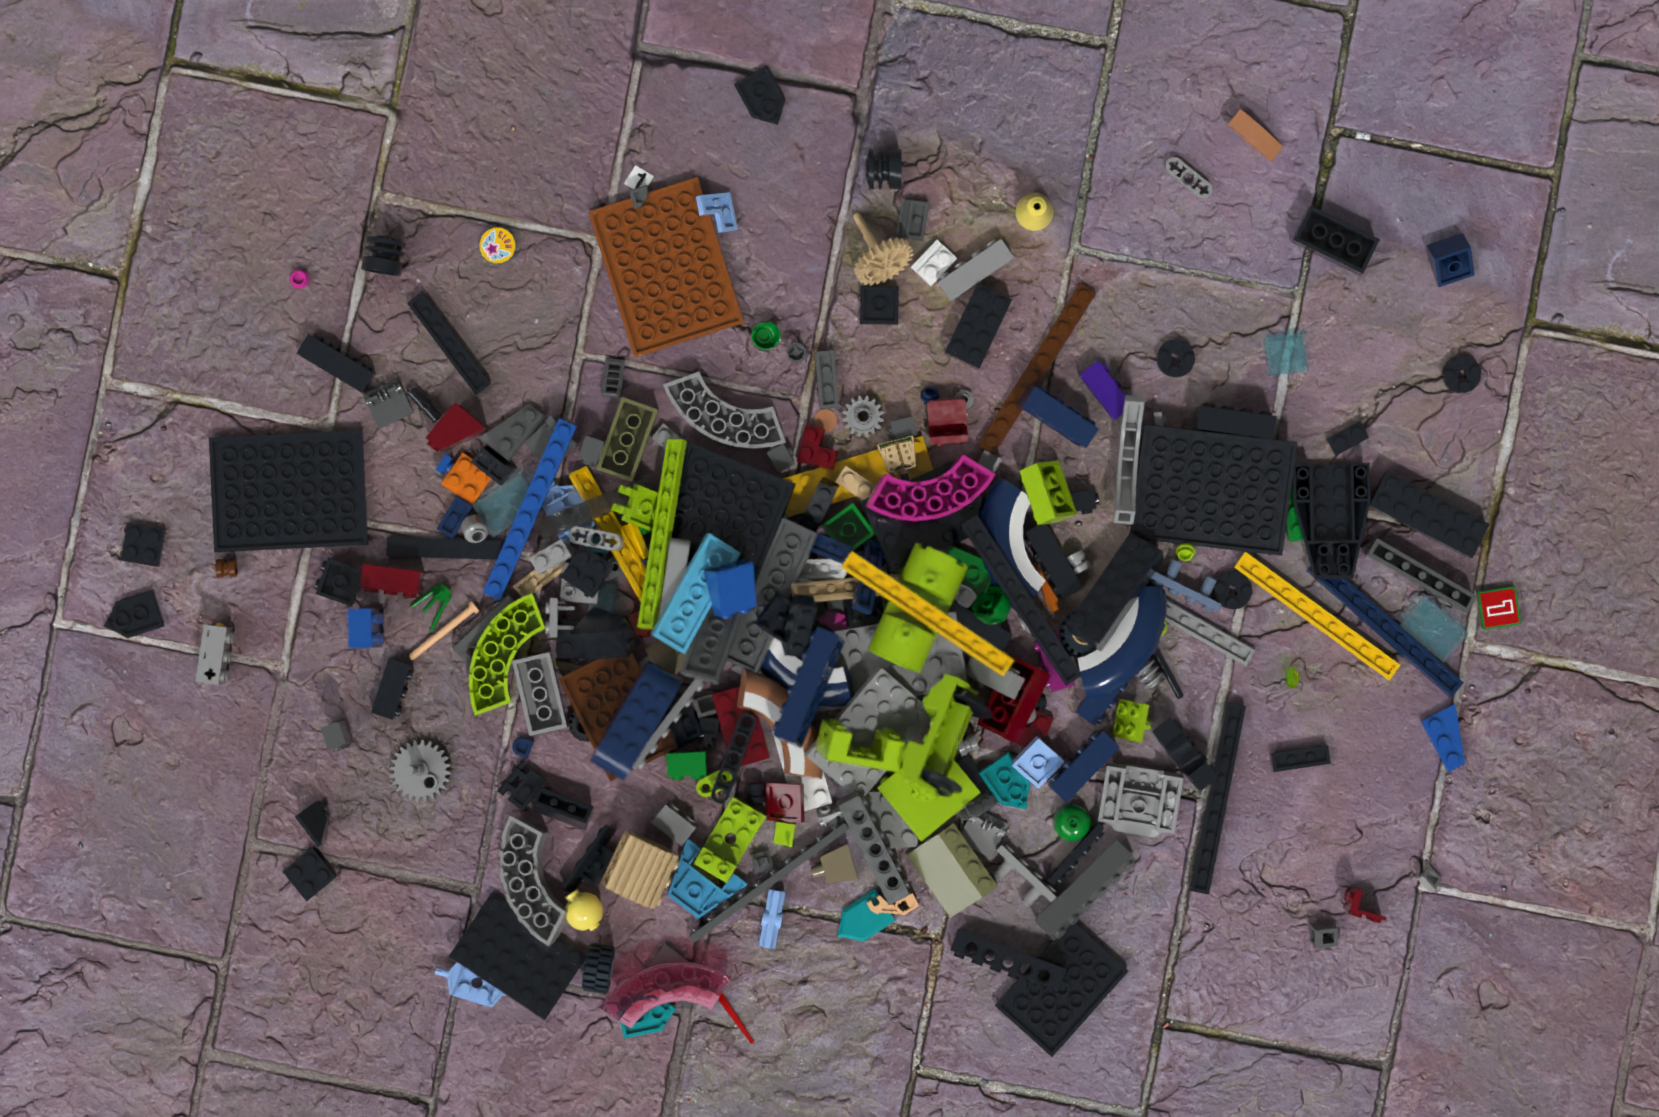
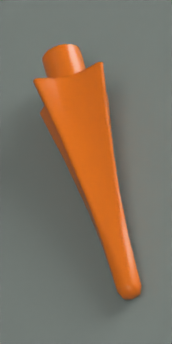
[1034,562,1059,612]

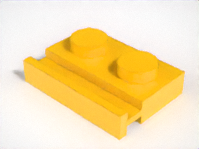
[622,523,649,560]

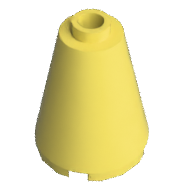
[1015,193,1054,231]

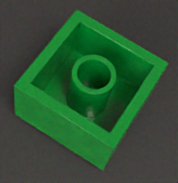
[822,503,874,551]
[667,751,708,780]

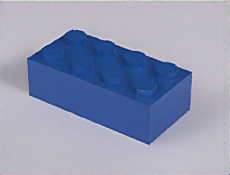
[347,609,385,648]

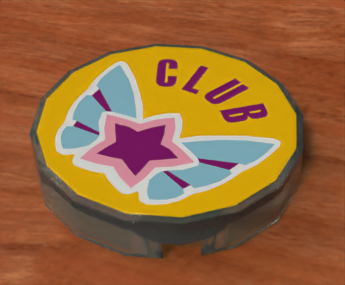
[479,227,517,265]

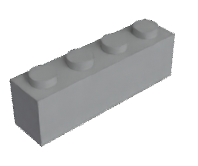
[937,239,1014,303]

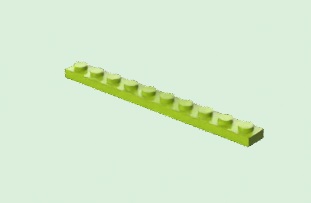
[637,439,687,629]

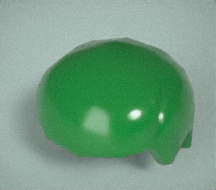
[751,321,781,350]

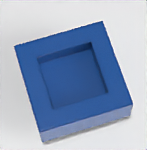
[435,454,454,474]

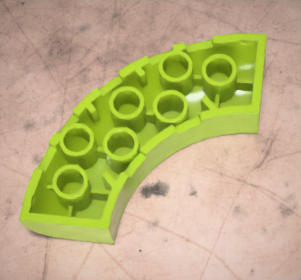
[469,593,546,716]

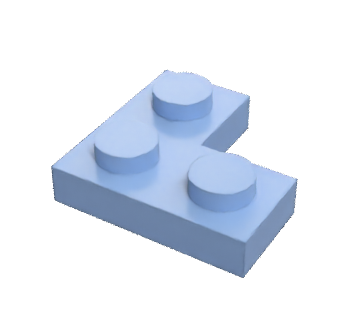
[696,192,738,233]

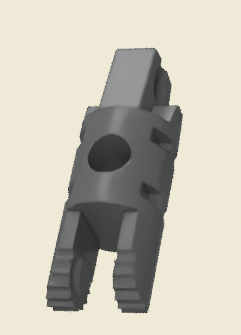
[959,791,998,821]

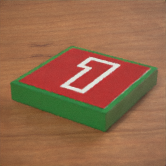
[1476,586,1521,630]

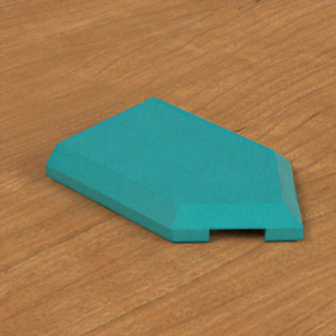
[978,751,1031,809]
[837,888,896,942]
[616,994,676,1039]

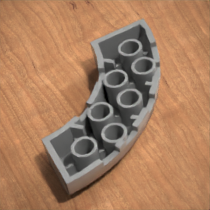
[663,372,786,448]
[499,815,567,946]

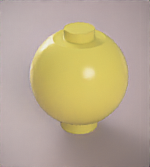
[565,889,603,931]

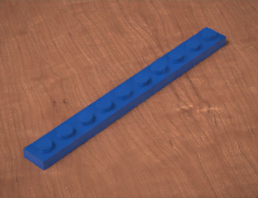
[483,418,577,600]

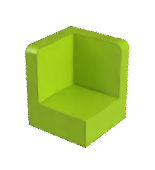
[773,821,795,847]

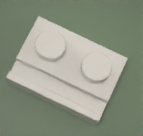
[911,240,957,287]

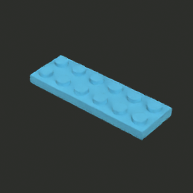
[651,533,740,654]

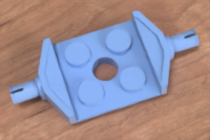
[542,481,596,549]
[435,963,505,1008]

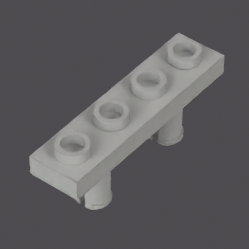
[993,844,1057,907]

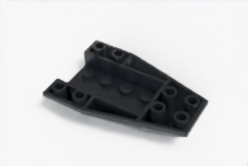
[1293,463,1371,579]

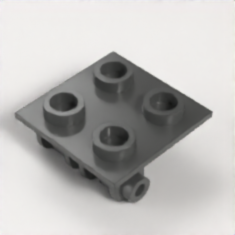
[363,378,414,429]

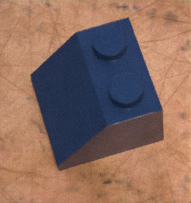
[1426,233,1475,287]

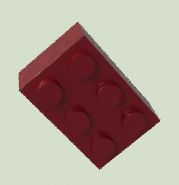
[360,564,425,598]

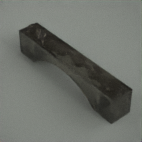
[535,478,648,540]

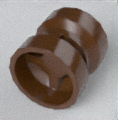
[215,558,238,578]

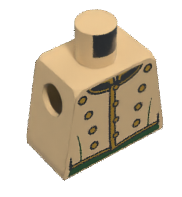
[877,436,916,481]

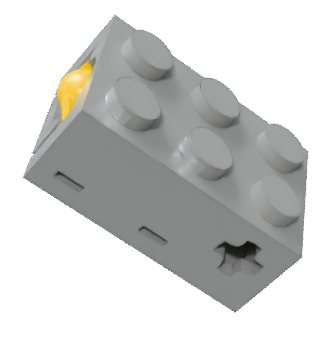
[195,623,235,685]

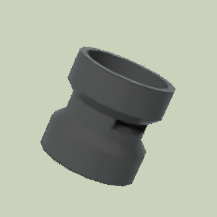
[787,343,806,363]

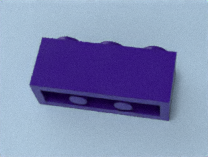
[1079,361,1130,421]

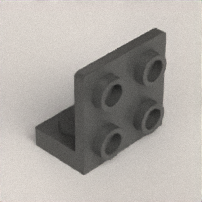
[525,416,578,460]

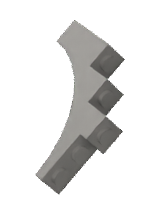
[1114,395,1145,524]

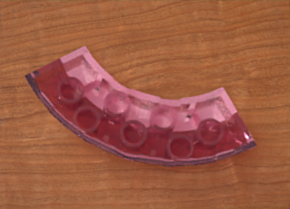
[599,962,732,1028]

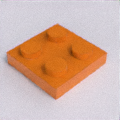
[441,453,491,506]

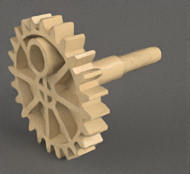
[853,213,914,286]

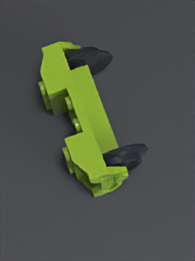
[901,674,993,802]

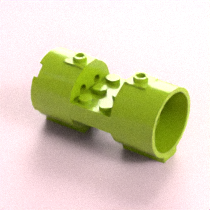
[867,543,968,674]

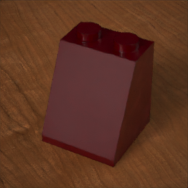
[425,402,488,452]

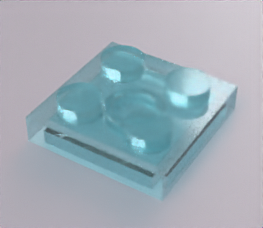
[1264,333,1308,376]

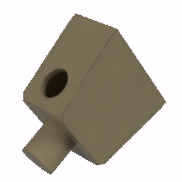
[811,843,858,883]

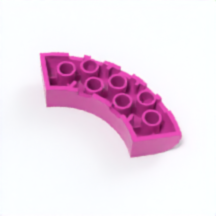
[866,455,995,521]

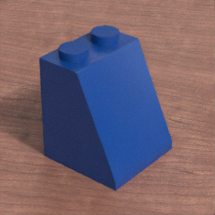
[704,561,757,619]

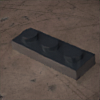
[1270,745,1331,772]

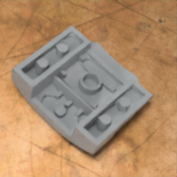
[1098,763,1184,838]

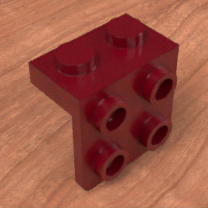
[927,398,969,446]
[1343,886,1387,923]

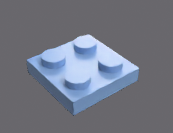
[1011,736,1065,789]

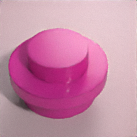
[290,269,309,289]

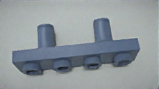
[1150,559,1222,613]

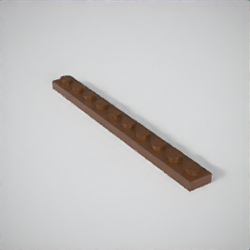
[978,283,1096,455]

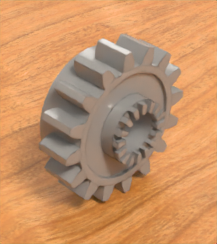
[842,396,884,438]

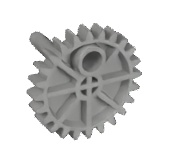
[389,740,452,802]

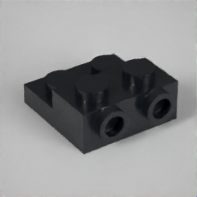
[314,558,362,607]

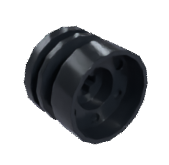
[866,149,902,190]
[361,236,406,276]

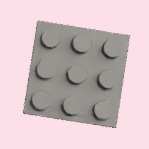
[858,791,918,850]

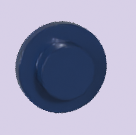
[920,386,939,403]

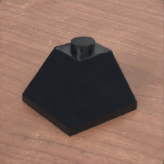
[295,801,330,847]

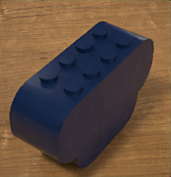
[589,660,683,781]

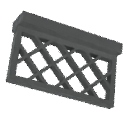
[452,594,527,665]

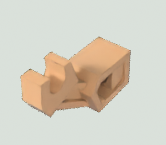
[866,893,919,915]

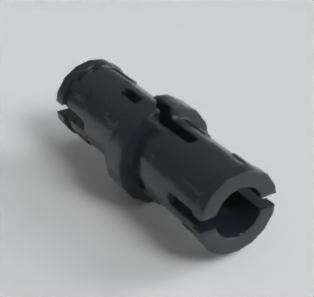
[407,387,442,423]

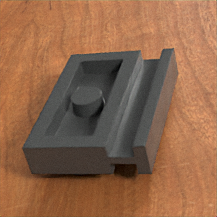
[896,199,930,241]

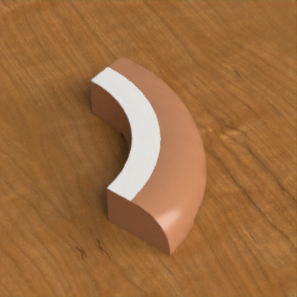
[737,669,823,780]

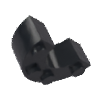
[1152,717,1219,791]

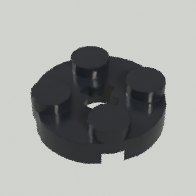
[1157,339,1195,378]
[1442,355,1481,393]
[1214,571,1253,609]

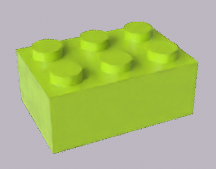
[1020,460,1077,525]

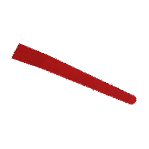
[717,992,754,1044]

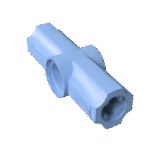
[759,889,785,949]

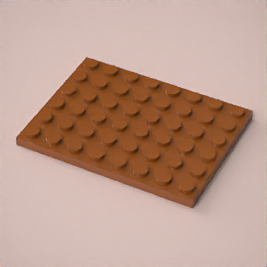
[588,177,744,358]

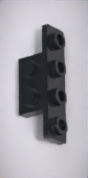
[562,825,616,893]

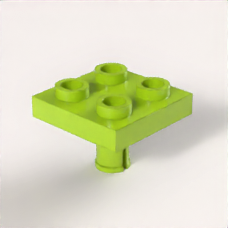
[1112,699,1152,743]

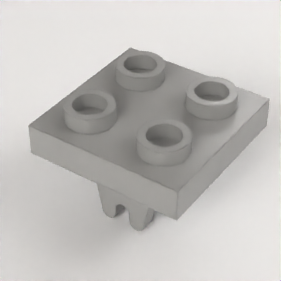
[546,598,575,637]

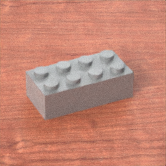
[512,652,569,736]

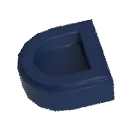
[512,737,534,759]

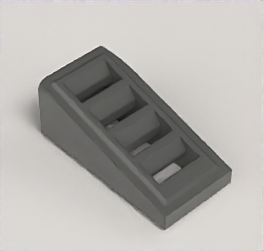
[602,358,625,398]

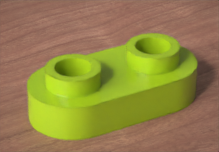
[696,770,732,797]

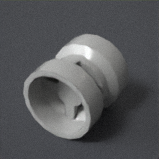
[1066,549,1092,574]
[958,733,979,757]

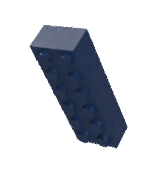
[772,627,845,748]

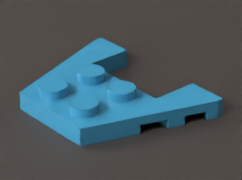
[668,838,748,919]

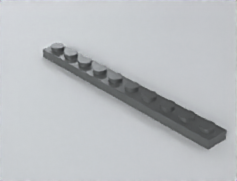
[689,822,849,943]

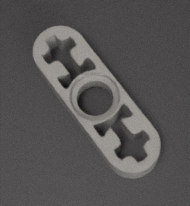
[1165,157,1213,199]
[569,526,624,551]

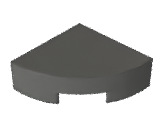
[629,185,648,209]

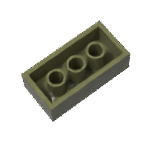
[596,397,659,483]

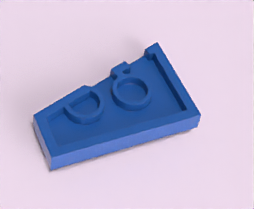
[1420,703,1465,772]

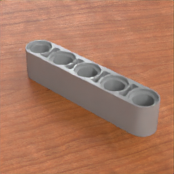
[659,538,691,618]

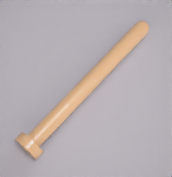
[409,601,480,660]

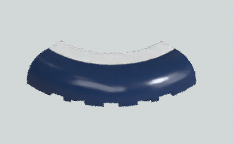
[980,478,1045,612]
[1078,586,1167,701]
[760,638,854,707]

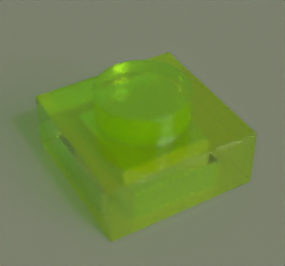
[1285,669,1300,689]

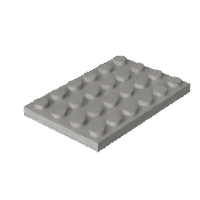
[804,666,930,797]

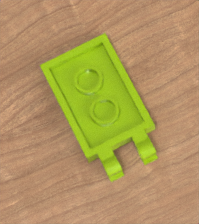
[611,484,658,532]

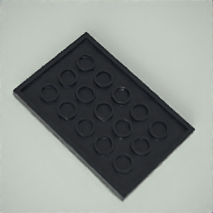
[860,460,984,572]
[448,892,586,1021]
[994,923,1129,1057]

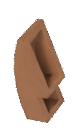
[1227,109,1283,162]

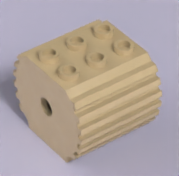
[601,829,680,909]

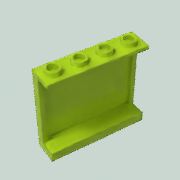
[877,760,981,842]

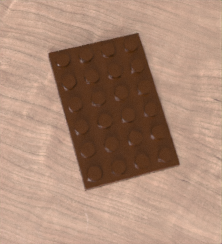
[559,653,678,782]

